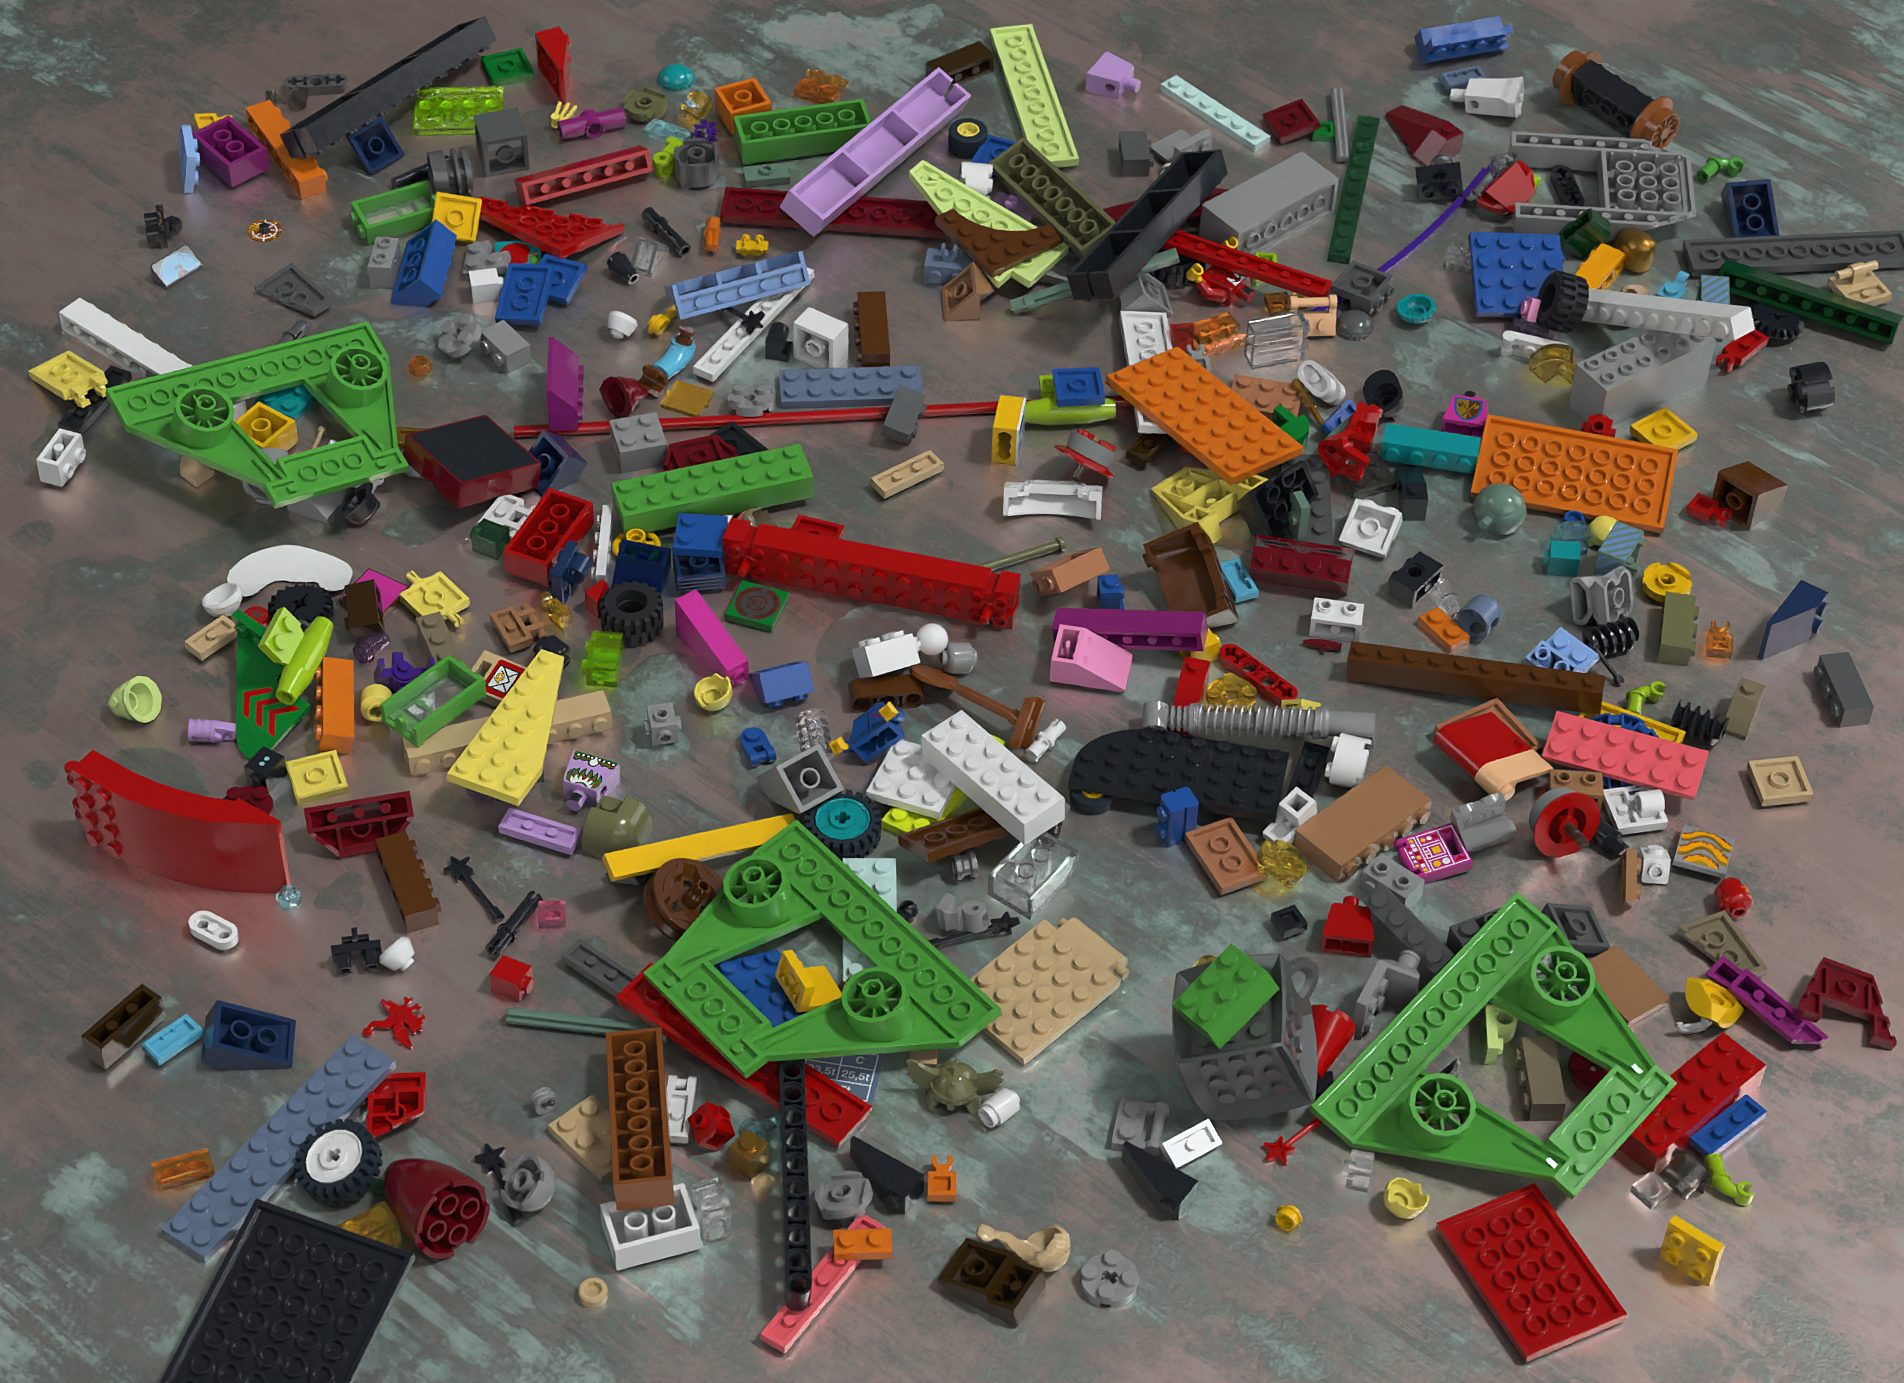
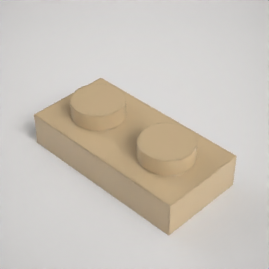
[184,615,237,661]

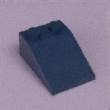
[1721,179,1780,238]
[1758,580,1829,660]
[201,1000,296,1070]

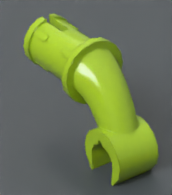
[1626,681,1666,715]
[1704,1153,1755,1206]

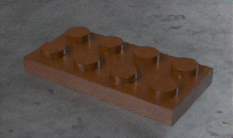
[898,807,1011,863]

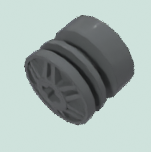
[427,147,474,195]

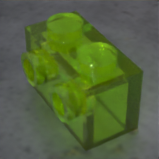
[582,631,624,687]

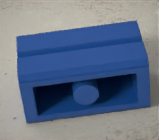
[1155,786,1199,847]

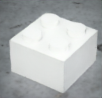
[793,307,848,369]

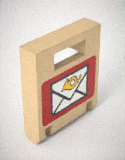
[461,650,527,707]

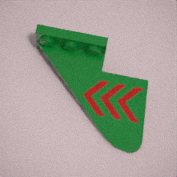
[231,609,311,761]

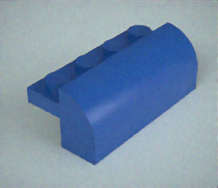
[1414,16,1513,63]

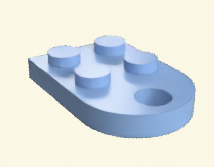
[179,125,200,193]

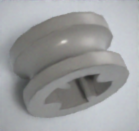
[530,1087,558,1115]

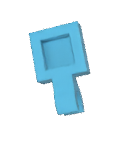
[1656,271,1689,299]

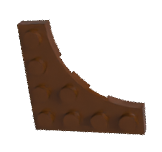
[934,209,1063,278]

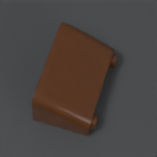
[1143,522,1239,629]

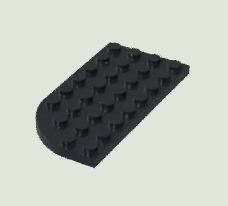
[1068,728,1289,823]

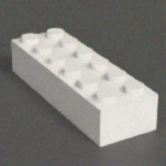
[921,710,1065,845]

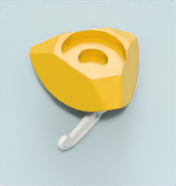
[1675,977,1744,1034]

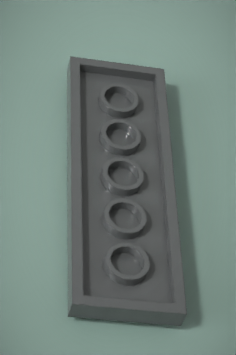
[1280,454,1333,546]

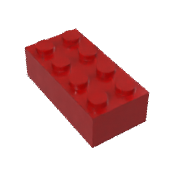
[503,488,594,587]

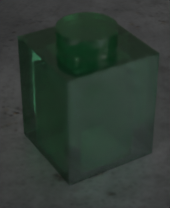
[470,518,510,561]

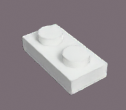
[1159,1119,1223,1169]

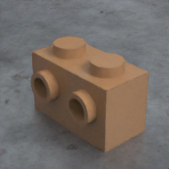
[1546,769,1604,811]

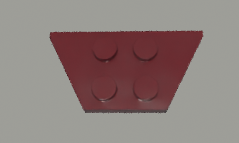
[663,434,739,472]

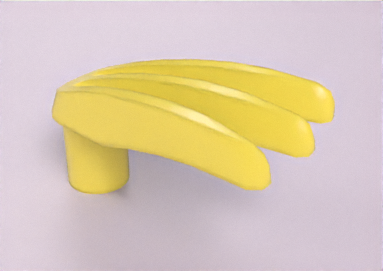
[551,102,577,129]

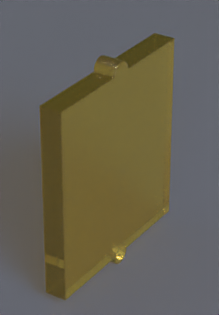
[661,380,715,417]

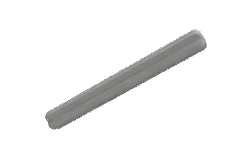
[1330,87,1349,163]

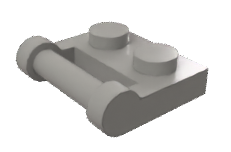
[1111,1098,1170,1157]

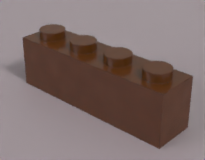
[853,291,890,367]
[375,831,442,933]

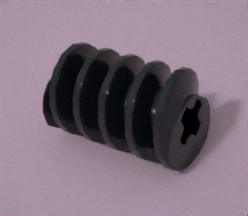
[1582,617,1639,656]
[1671,699,1730,746]

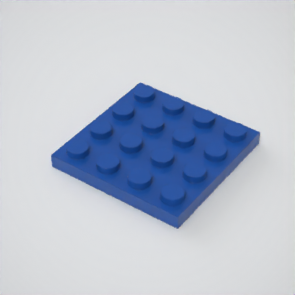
[1468,232,1563,318]
[713,950,809,1028]

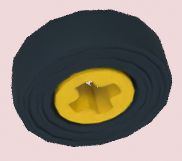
[1069,789,1116,815]

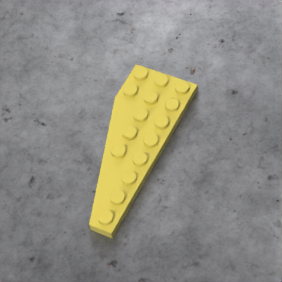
[447,649,564,806]

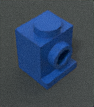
[1096,574,1125,610]

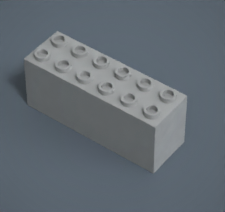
[1199,151,1339,255]
[1568,330,1716,426]

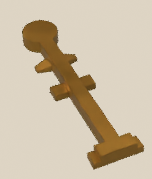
[1291,379,1324,433]

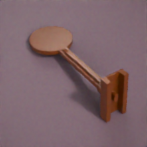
[909,664,1046,749]

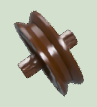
[643,858,724,942]

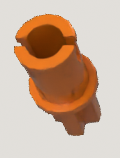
[703,216,721,252]

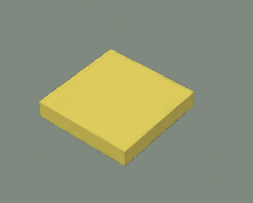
[285,750,349,805]

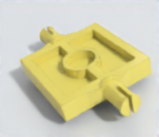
[399,571,470,627]

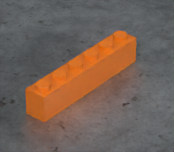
[245,100,328,200]

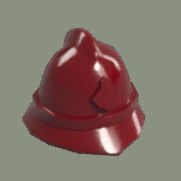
[599,376,648,419]

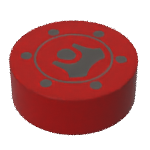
[244,606,269,627]

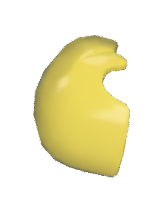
[1584,515,1618,547]
[693,673,733,711]
[1383,1177,1430,1219]

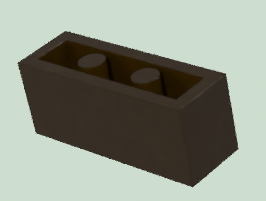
[925,41,994,90]
[81,984,166,1070]

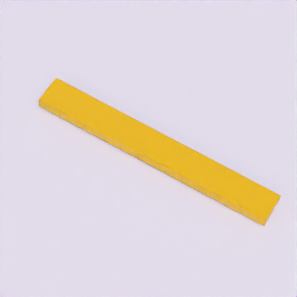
[602,813,795,882]

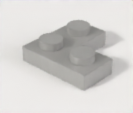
[463,240,511,281]

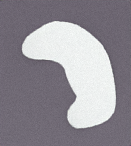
[227,545,352,597]

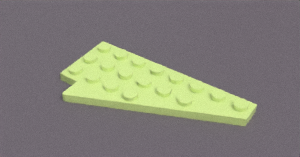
[909,160,1070,288]

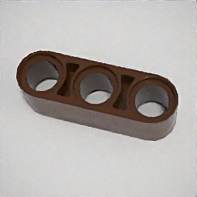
[848,674,924,712]

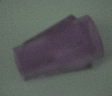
[353,631,390,663]

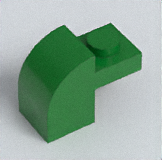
[1272,405,1310,451]

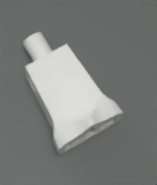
[1450,77,1524,118]

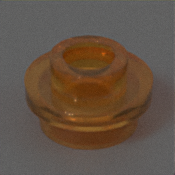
[408,355,432,377]

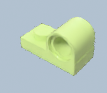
[1482,1004,1518,1065]

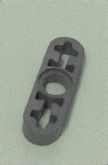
[284,73,349,96]

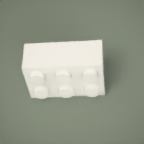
[600,1183,701,1270]

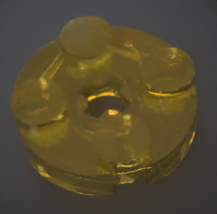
[1206,673,1257,712]
[1257,840,1309,888]

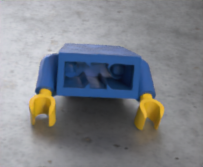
[828,702,906,763]

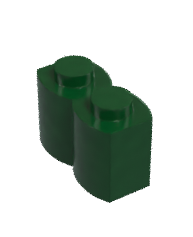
[1558,208,1612,259]

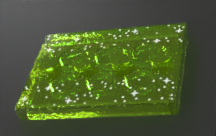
[414,86,504,136]

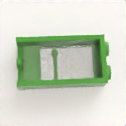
[349,180,436,246]
[380,655,486,748]

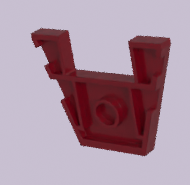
[1794,957,1897,1051]

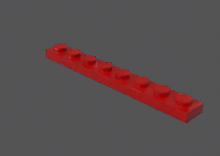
[1161,230,1332,298]

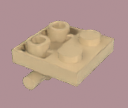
[1827,260,1892,306]

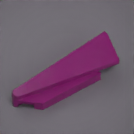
[1705,955,1829,1047]

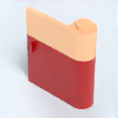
[1434,712,1554,801]

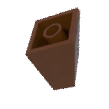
[1712,461,1788,531]

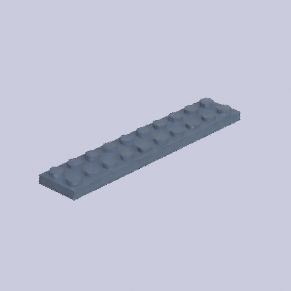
[161,1034,396,1263]

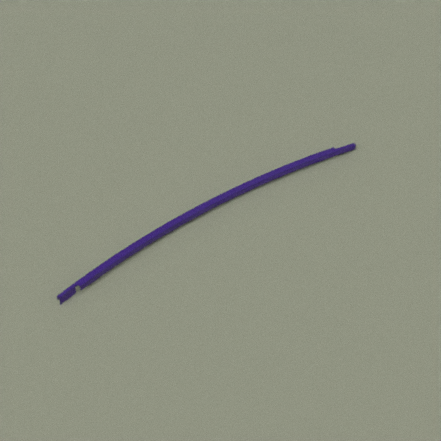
[1287,157,1497,326]

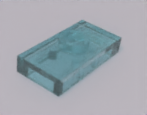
[643,118,693,144]

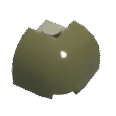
[582,795,652,859]

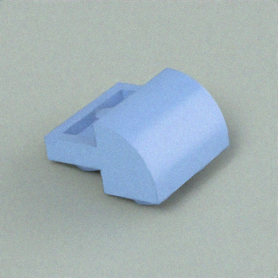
[1525,627,1600,673]

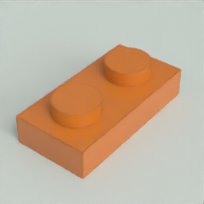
[1418,607,1470,653]
[833,1228,892,1261]

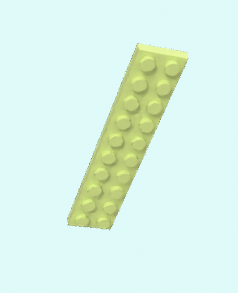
[990,24,1079,168]

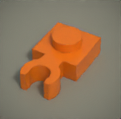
[927,1155,956,1202]

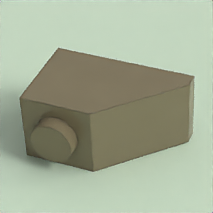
[1725,677,1766,740]

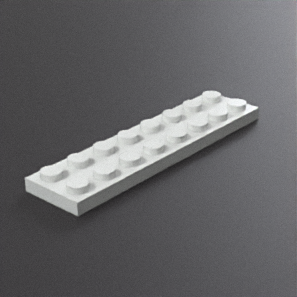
[1119,311,1172,434]

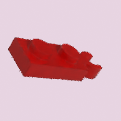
[1715,330,1769,372]

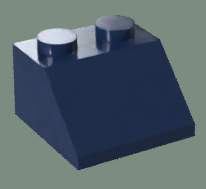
[528,430,588,496]

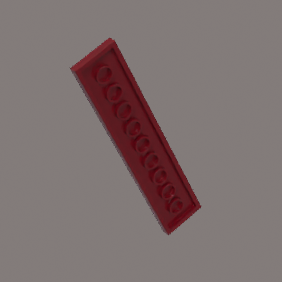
[720,187,946,239]

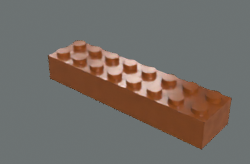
[606,1027,675,1211]

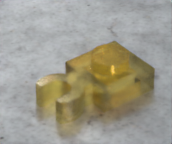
[538,591,573,633]

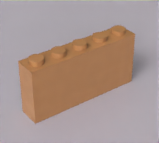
[1293,765,1432,883]

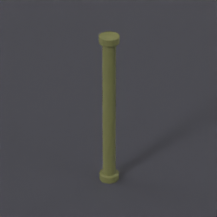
[978,537,1066,570]

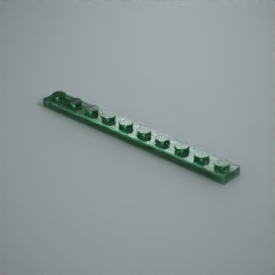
[1327,115,1380,265]

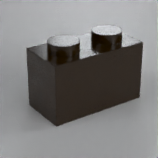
[342,579,386,641]

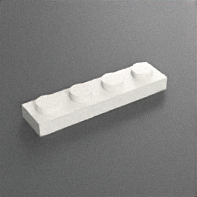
[591,505,614,584]

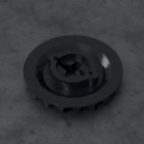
[1749,302,1804,339]
[267,582,334,623]

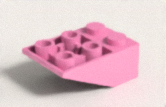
[1050,624,1133,693]

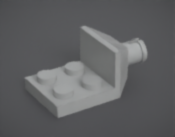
[1353,950,1420,1040]

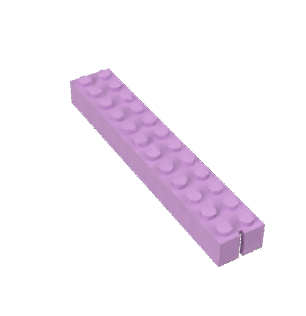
[780,67,972,237]

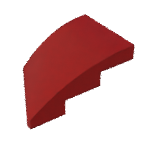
[366,1072,427,1138]

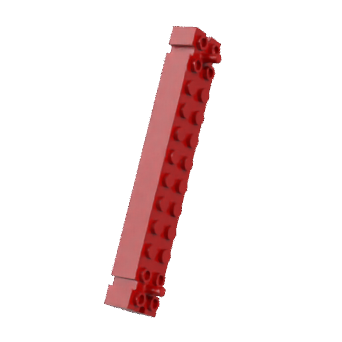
[723,518,1021,629]

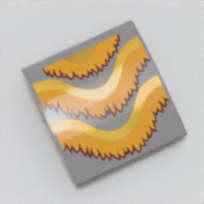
[1672,825,1735,879]

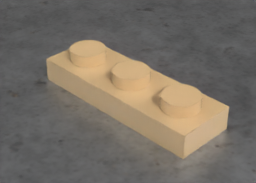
[871,450,944,499]

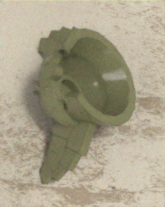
[904,1059,1005,1115]

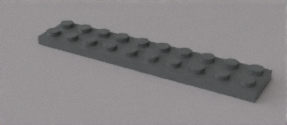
[1682,230,1904,276]

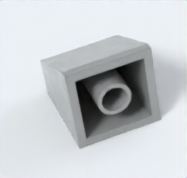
[757,743,844,814]

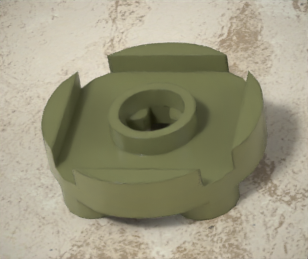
[623,87,667,125]

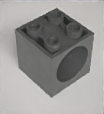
[473,108,530,177]

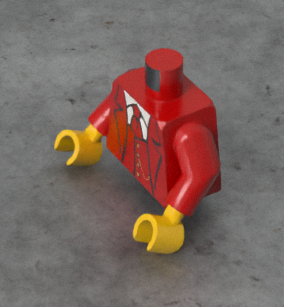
[1186,236,1255,306]

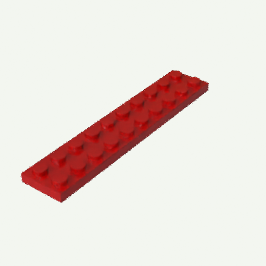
[616,962,872,1149]

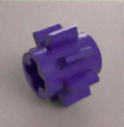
[691,119,720,144]

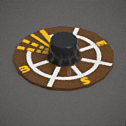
[248,219,282,242]

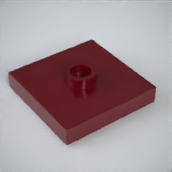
[1262,98,1321,144]

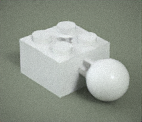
[852,623,948,678]

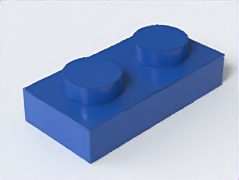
[1319,398,1357,437]

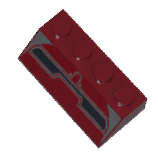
[1249,534,1355,595]

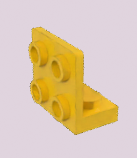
[775,950,842,1013]

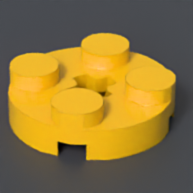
[1641,562,1692,605]

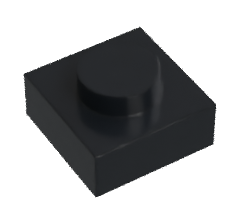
[1270,904,1308,939]

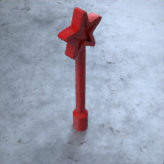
[1263,1118,1322,1166]

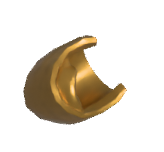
[1613,228,1656,272]

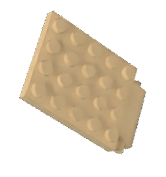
[970,918,1130,1066]

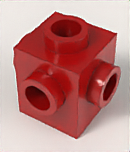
[1581,414,1616,438]
[687,1102,736,1151]

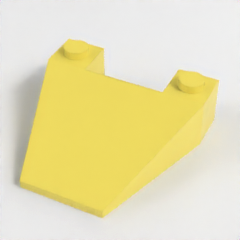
[1151,467,1269,543]

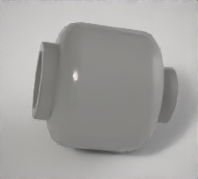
[938,641,977,675]

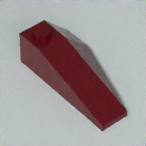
[1386,105,1464,166]

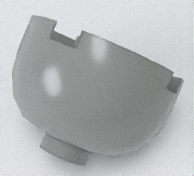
[501,1152,557,1212]

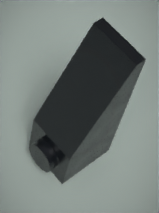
[1395,466,1428,521]
[850,1135,924,1215]
[1121,1141,1198,1220]

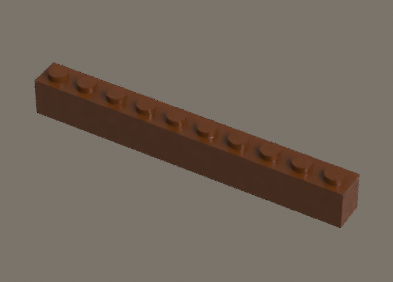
[1346,641,1606,715]

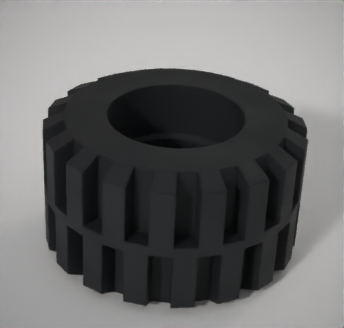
[1536,270,1589,333]
[600,581,664,647]

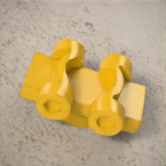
[736,234,769,257]

